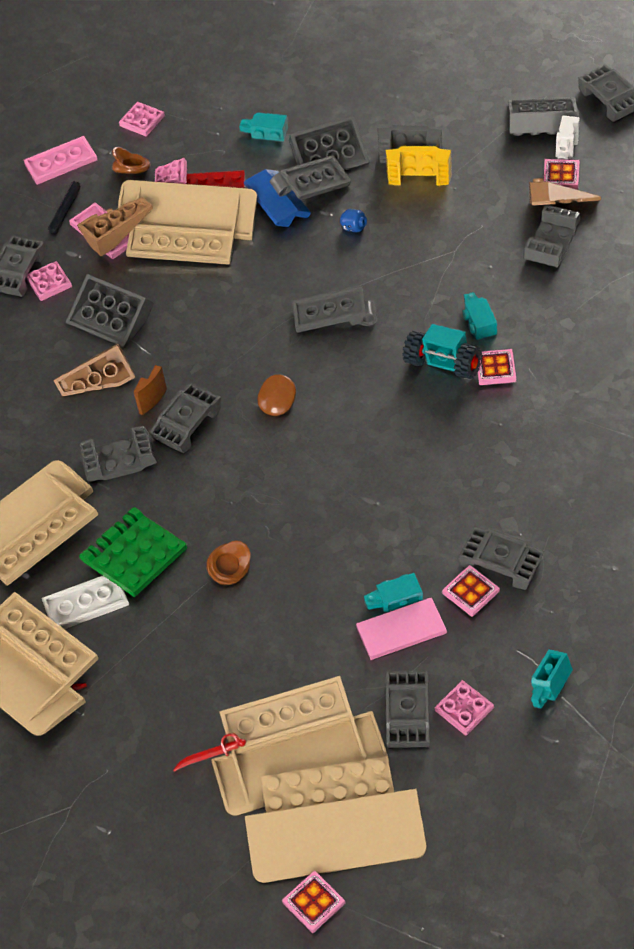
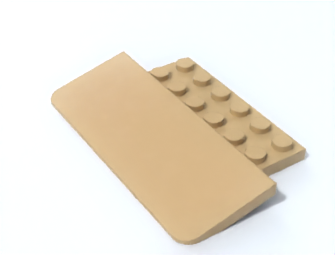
[118,180,257,264]
[0,460,98,586]
[0,592,99,735]
[211,676,389,816]
[245,757,426,883]

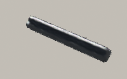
[48,181,81,234]

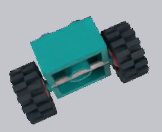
[402,324,482,379]

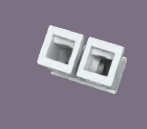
[556,115,579,160]

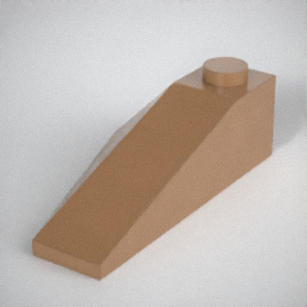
[529,178,601,205]
[77,197,153,256]
[53,343,135,396]

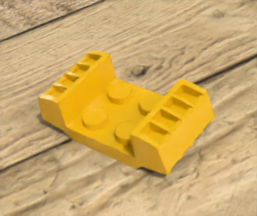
[386,146,452,186]

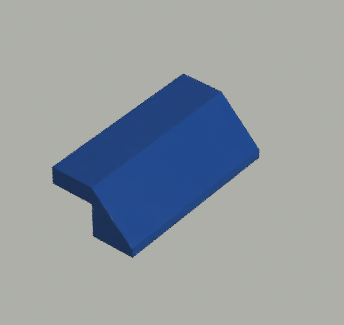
[244,169,311,227]

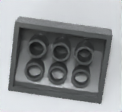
[508,98,578,136]
[289,116,370,179]
[65,274,154,348]

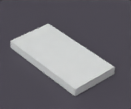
[41,576,129,629]

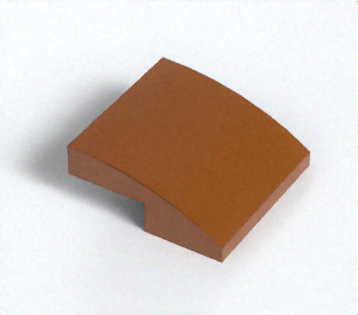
[134,365,167,415]

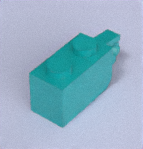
[239,113,288,141]
[462,292,497,340]
[364,573,423,613]
[531,649,573,708]

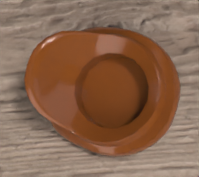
[112,147,150,174]
[257,374,296,416]
[206,540,251,585]

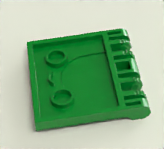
[79,507,187,597]

